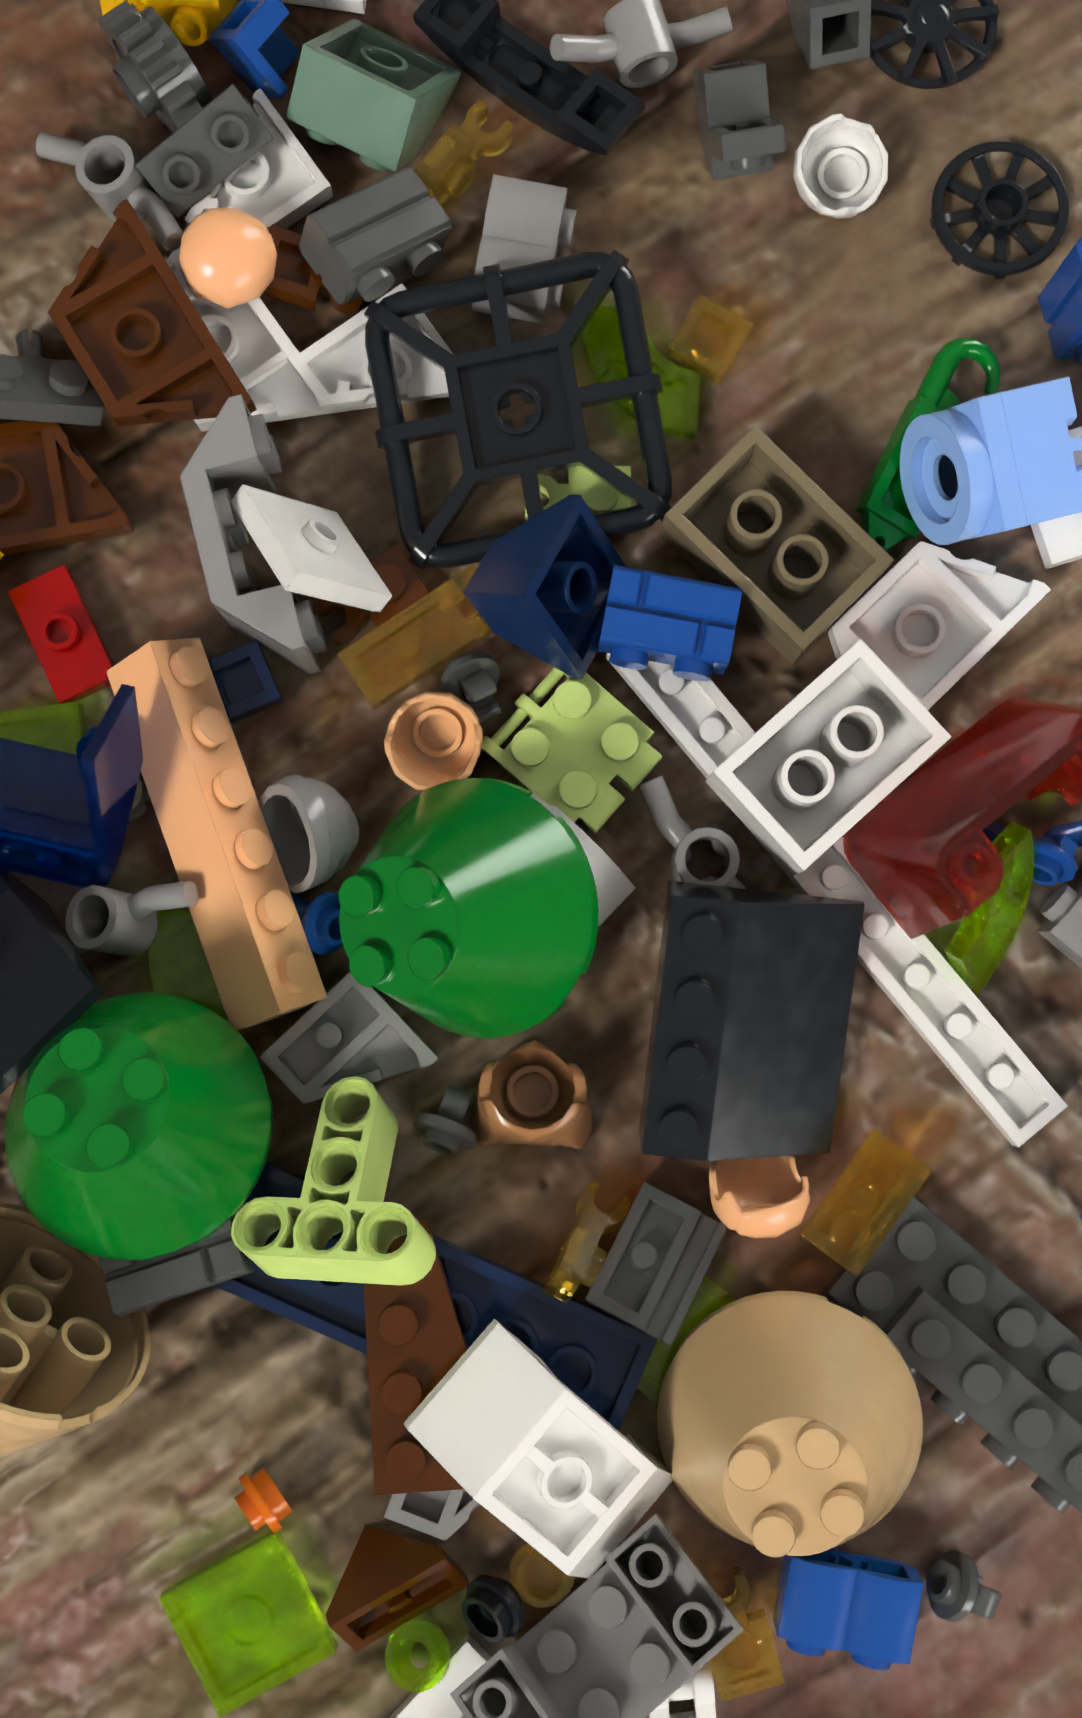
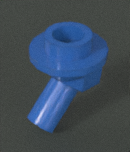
[1013,821,1082,886]
[290,892,343,955]

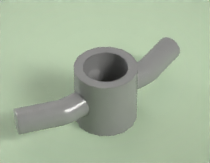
[550,0,733,88]
[36,132,184,251]
[640,776,747,889]
[65,881,199,958]

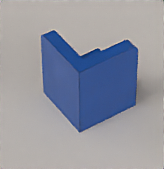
[208,0,299,100]

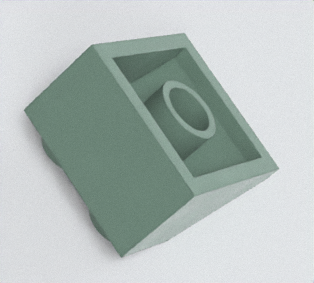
[286,18,461,172]

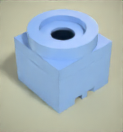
[900,377,1082,546]

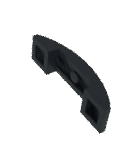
[413,0,645,156]

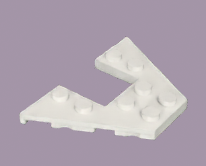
[164,88,454,432]

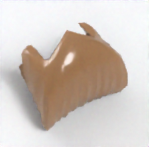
[471,1040,593,1149]

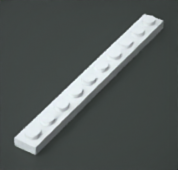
[606,653,1068,1147]

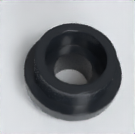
[461,1575,525,1643]

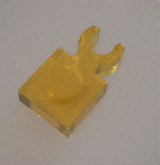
[705,1566,785,1702]

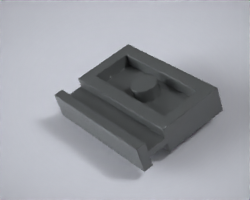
[584,1182,728,1346]

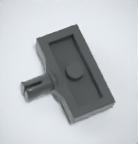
[0,329,103,426]

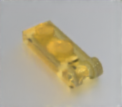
[337,562,494,710]

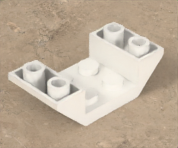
[404,1318,673,1579]

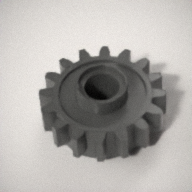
[99,0,212,134]

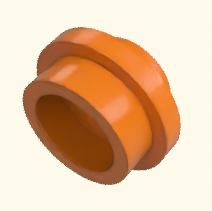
[234,1467,293,1534]

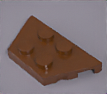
[48,199,257,426]
[0,420,134,556]

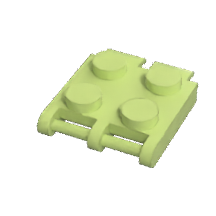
[481,667,662,833]

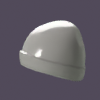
[258,775,359,893]

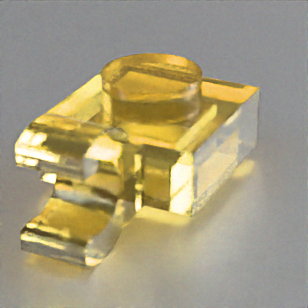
[414,100,512,207]
[543,1181,630,1303]

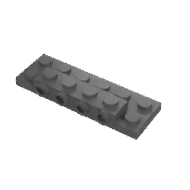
[823,1191,1082,1514]

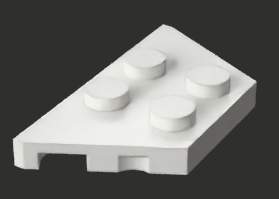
[827,541,1051,711]

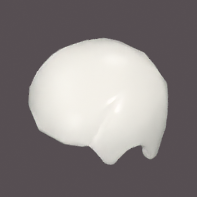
[793,113,888,219]

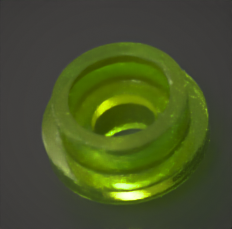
[385,1620,451,1693]

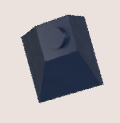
[463,495,626,678]

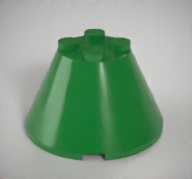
[338,778,599,1038]
[5,993,273,1261]

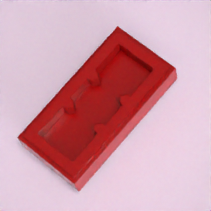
[7,565,114,706]

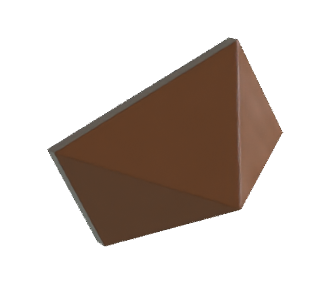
[326,1525,470,1651]

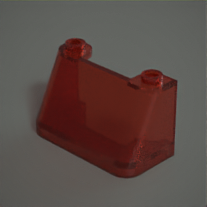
[843,698,1082,939]

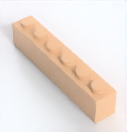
[106,637,327,1031]

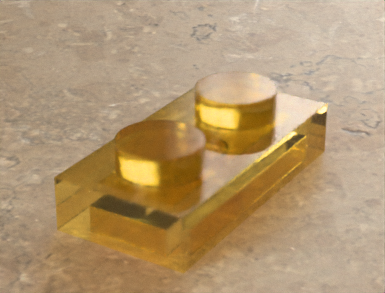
[800,1129,933,1277]

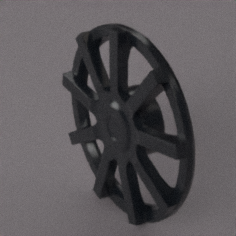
[870,0,999,89]
[930,141,1069,279]

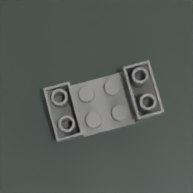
[180,394,327,675]
[450,1514,745,1718]

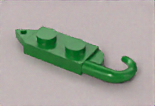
[855,338,1000,551]

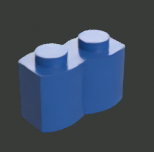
[773,1548,924,1670]

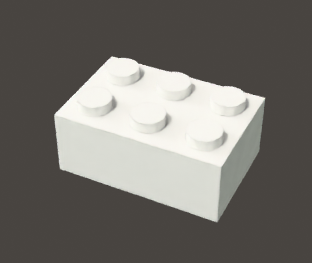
[705,639,951,876]

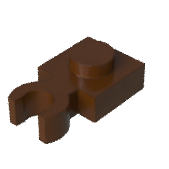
[262,224,363,315]
[313,543,432,646]

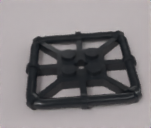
[364,250,672,569]

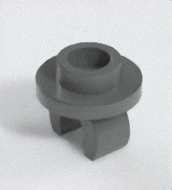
[439,652,501,723]
[413,1085,477,1155]
[926,1550,1002,1622]

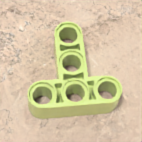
[231,1076,436,1286]

